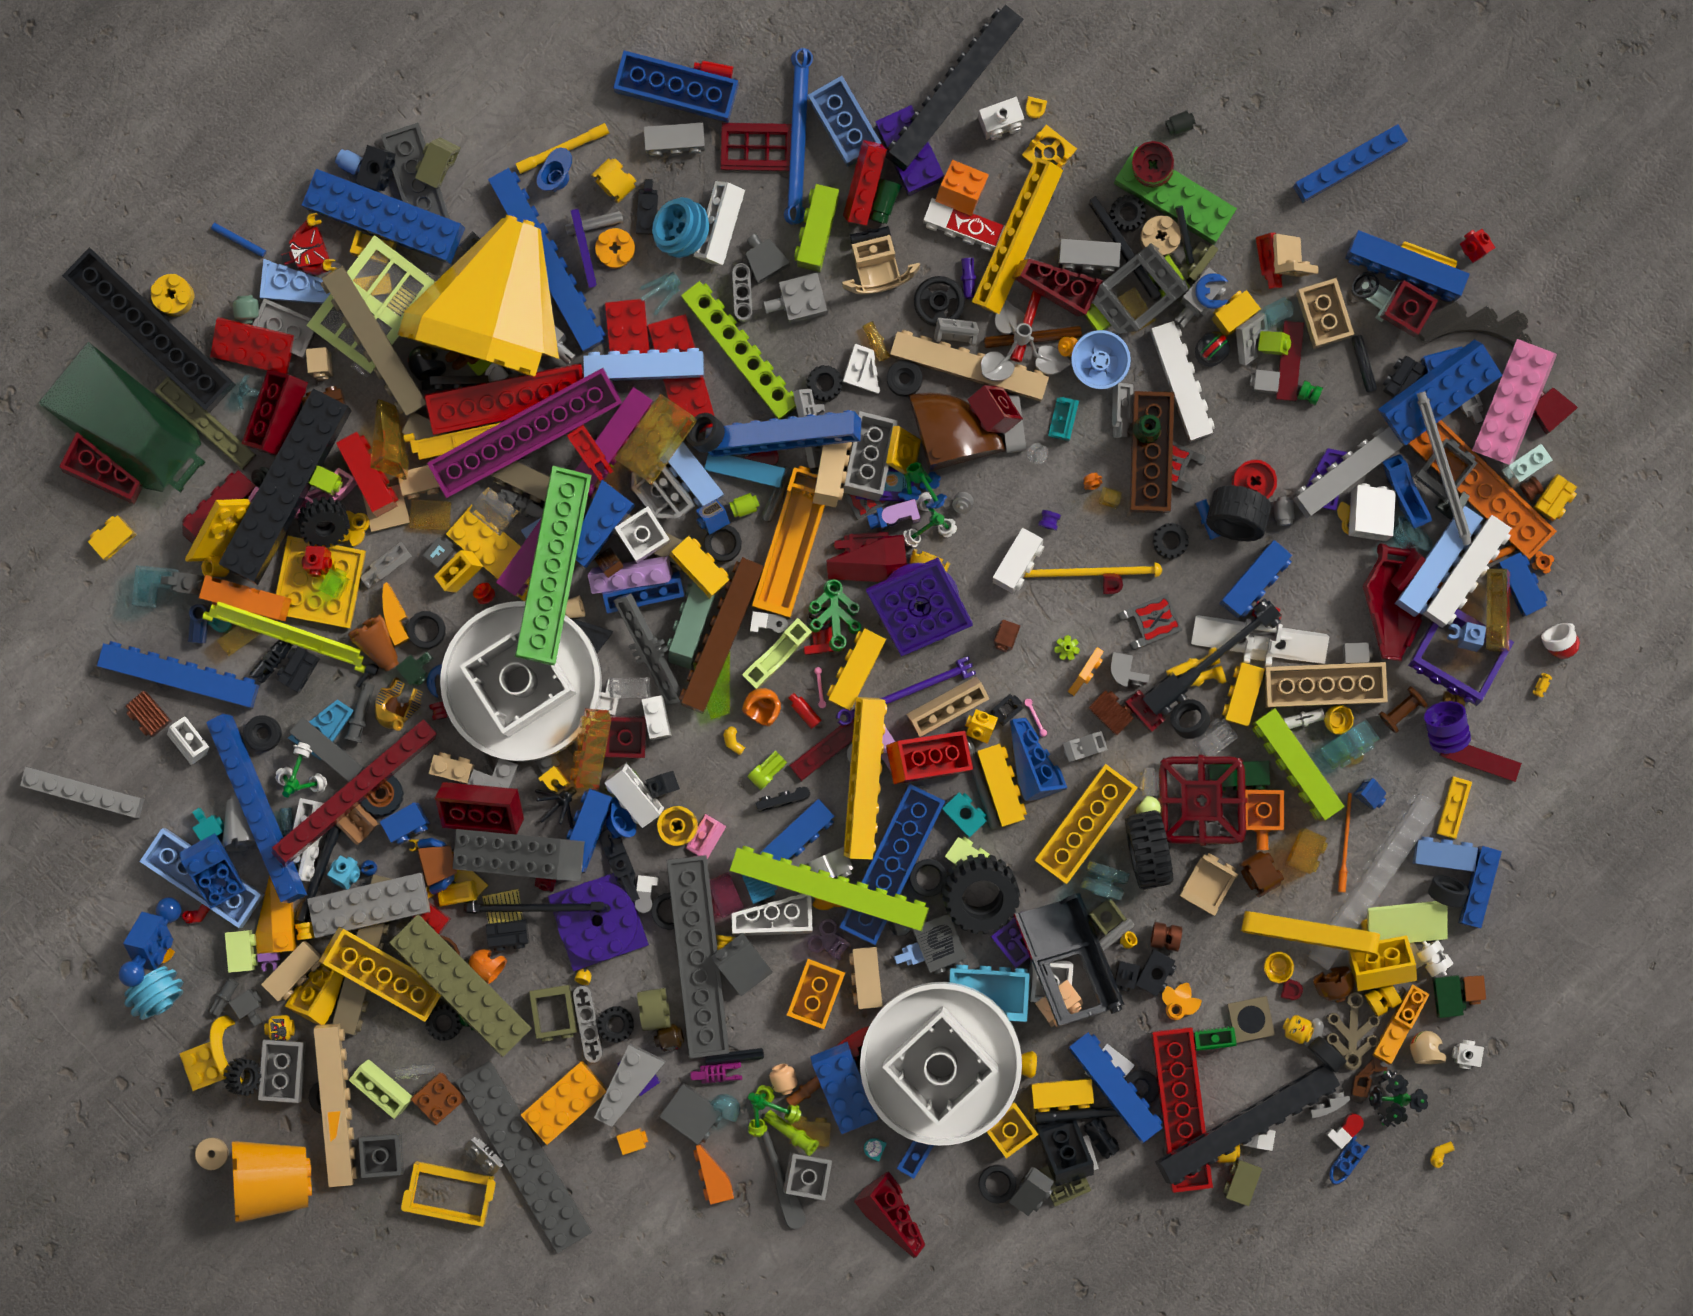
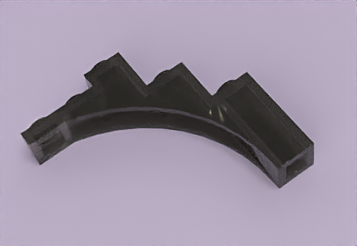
[1418,301,1532,347]

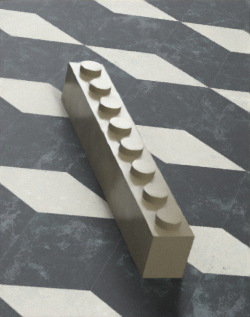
[332,874,391,1035]

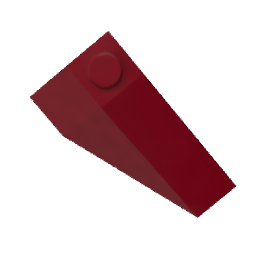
[826,535,907,582]
[854,1171,925,1258]

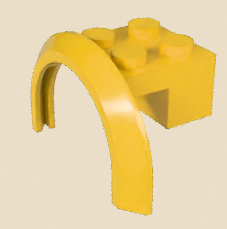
[179,1015,244,1091]

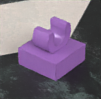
[257,952,281,971]

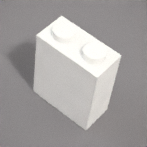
[1349,483,1396,541]
[642,696,672,740]

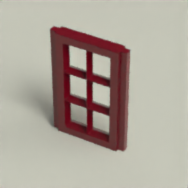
[721,123,792,171]

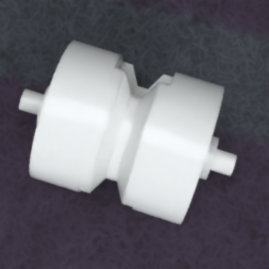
[1416,940,1453,977]

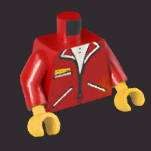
[281,213,337,276]

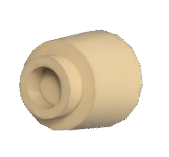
[565,595,585,618]

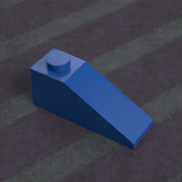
[1353,778,1386,810]

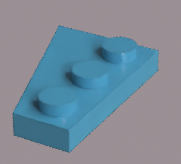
[288,700,354,760]

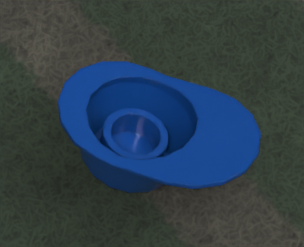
[536,147,572,192]
[606,796,637,838]

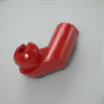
[182,904,210,924]

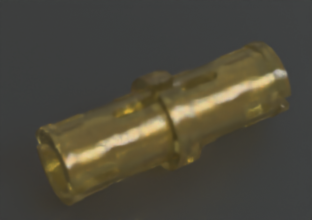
[862,321,890,362]

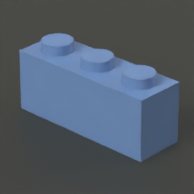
[1413,836,1478,872]

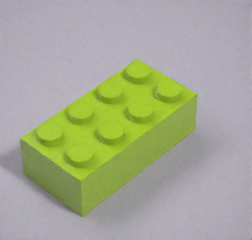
[794,184,839,272]

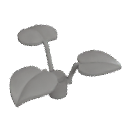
[981,300,1071,381]

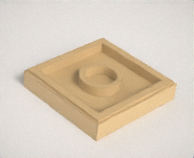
[362,484,411,532]

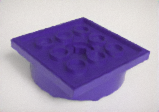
[866,557,973,657]
[548,873,649,971]

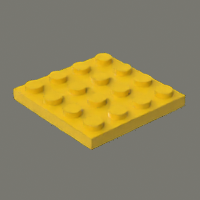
[276,536,366,629]

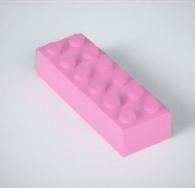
[1472,339,1557,465]

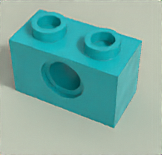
[942,792,987,838]

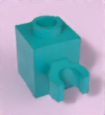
[192,808,224,841]

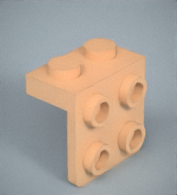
[1035,980,1083,1027]

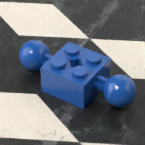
[119,897,181,987]

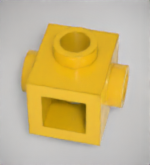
[965,709,998,744]

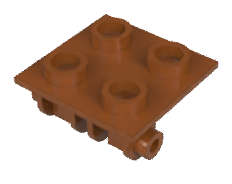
[410,1072,466,1125]

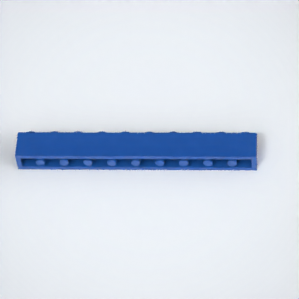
[488,168,606,353]
[206,714,307,903]

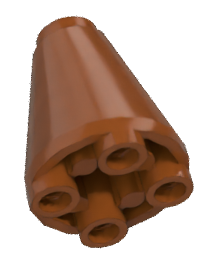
[348,614,399,672]

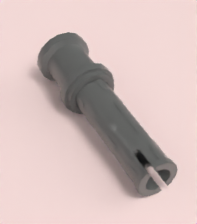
[344,682,375,743]

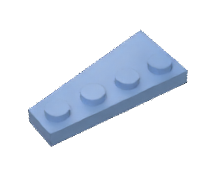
[260,259,330,304]

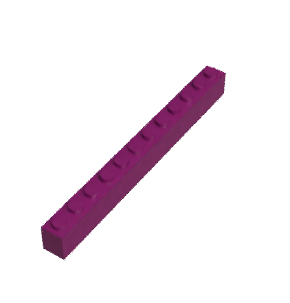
[496,387,655,597]

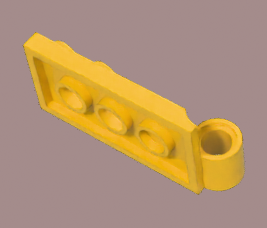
[185,499,251,577]

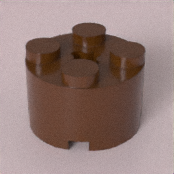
[1239,851,1284,898]

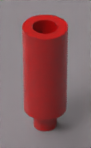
[693,61,734,79]
[788,693,822,730]

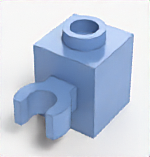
[1447,622,1486,652]

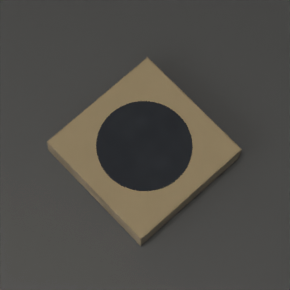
[1227,996,1275,1043]

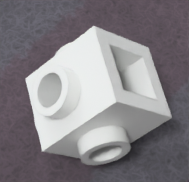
[1452,1040,1484,1069]

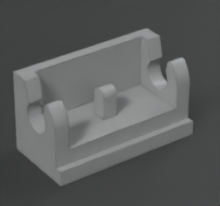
[934,318,979,346]

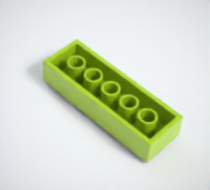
[1252,708,1345,821]

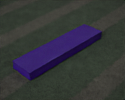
[570,209,597,288]

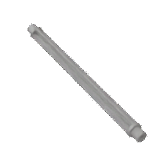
[1417,391,1472,546]

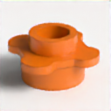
[1083,473,1103,490]
[1531,551,1554,574]

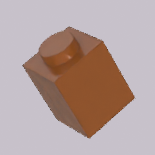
[1461,975,1486,1005]

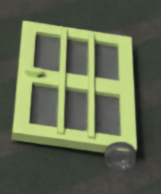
[306,235,437,378]

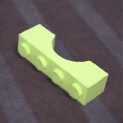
[742,618,813,689]

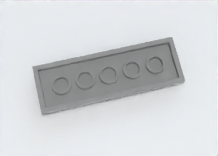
[307,873,431,938]

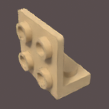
[1273,234,1318,277]

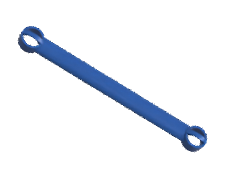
[784,48,813,225]

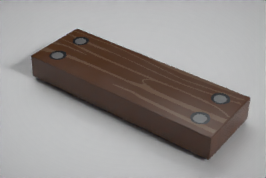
[594,547,624,578]

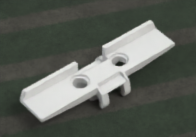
[1191,615,1329,666]

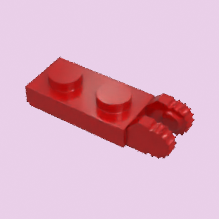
[567,425,614,481]

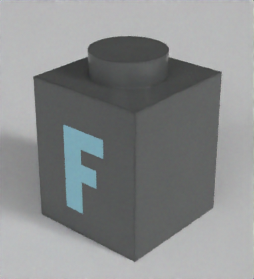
[423,537,455,569]

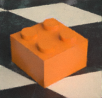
[935,160,989,216]

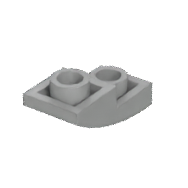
[1309,1092,1350,1118]

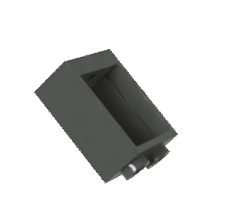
[1414,438,1477,502]

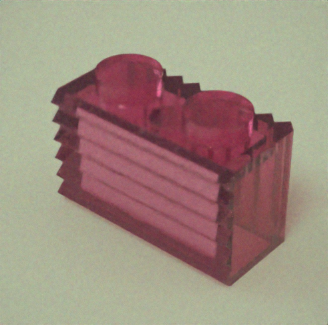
[710,872,744,918]

